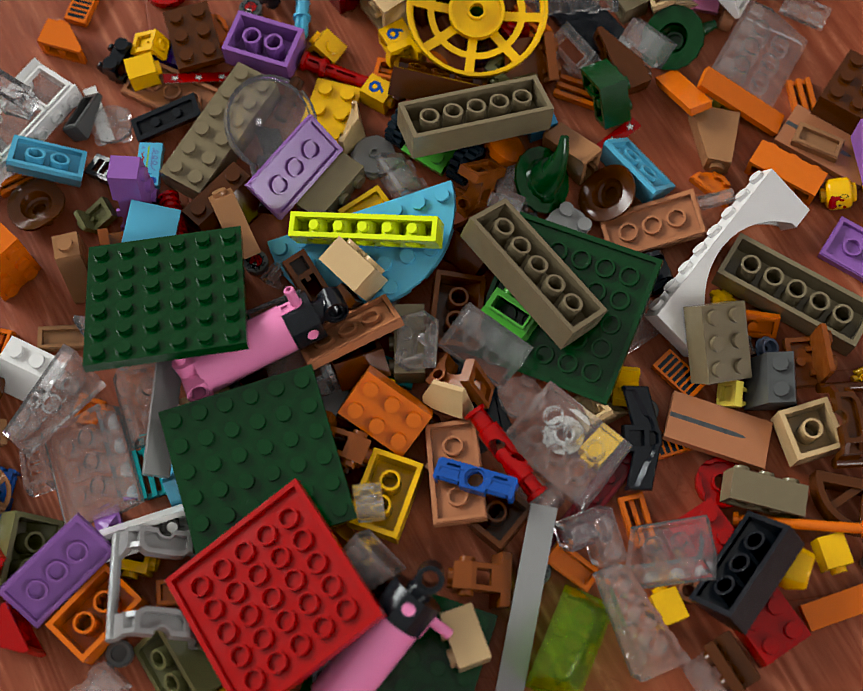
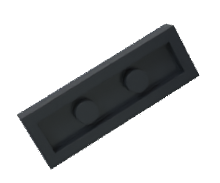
[130,92,203,142]

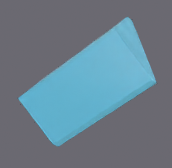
[6,134,88,188]
[600,137,676,204]

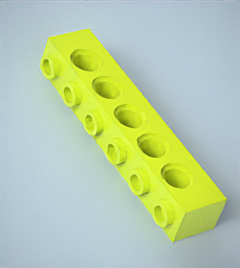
[288,211,444,249]

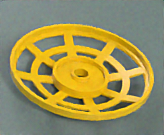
[406,0,548,78]

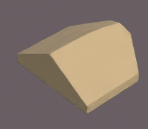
[338,100,365,155]
[422,379,474,419]

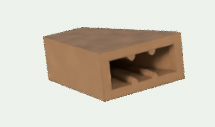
[688,107,740,174]
[541,122,602,186]
[208,187,261,260]
[51,231,89,304]

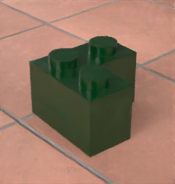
[581,59,633,130]

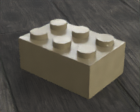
[683,300,752,385]

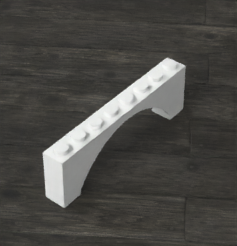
[644,169,810,357]

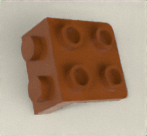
[503,31,561,84]
[782,323,838,389]

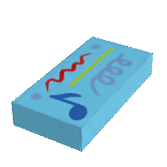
[138,142,165,189]

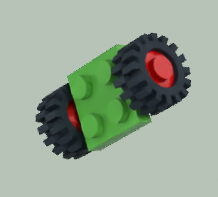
[384,108,486,186]

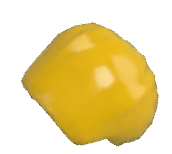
[779,547,816,590]

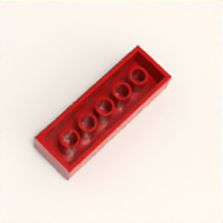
[662,497,812,668]

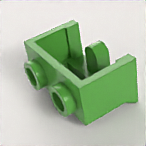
[479,287,538,343]

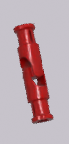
[464,403,548,503]

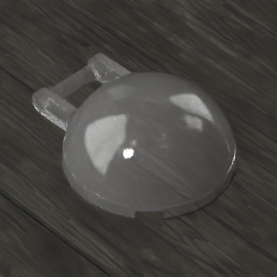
[224,74,317,177]

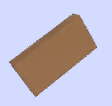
[790,121,846,163]
[37,324,85,352]

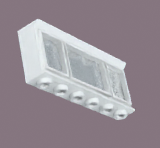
[0,57,83,188]

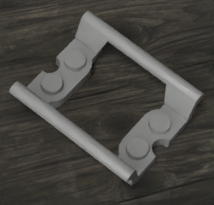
[105,525,197,650]

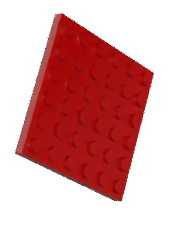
[164,478,387,691]

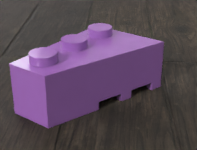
[107,155,160,231]

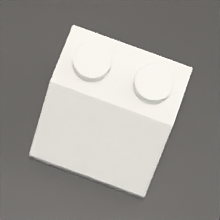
[0,336,64,409]

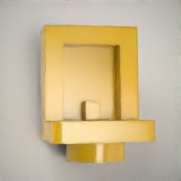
[307,28,347,64]
[386,36,423,68]
[121,556,160,580]

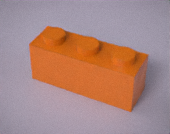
[744,139,828,207]

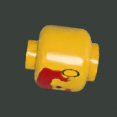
[819,177,857,210]

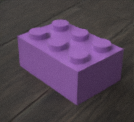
[221,10,307,82]

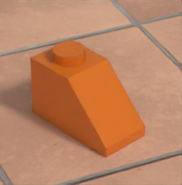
[37,18,88,65]

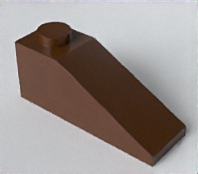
[593,26,652,95]
[281,248,328,323]

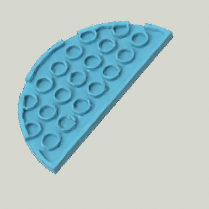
[267,180,457,303]

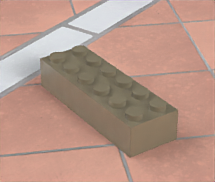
[159,62,281,199]
[397,75,554,159]
[460,198,608,349]
[711,232,863,356]

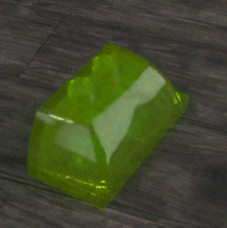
[525,584,615,691]

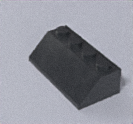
[689,510,805,635]

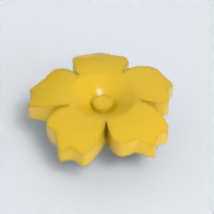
[709,289,737,303]

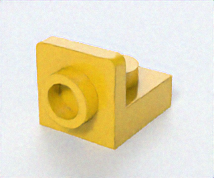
[130,29,171,61]
[612,366,641,407]

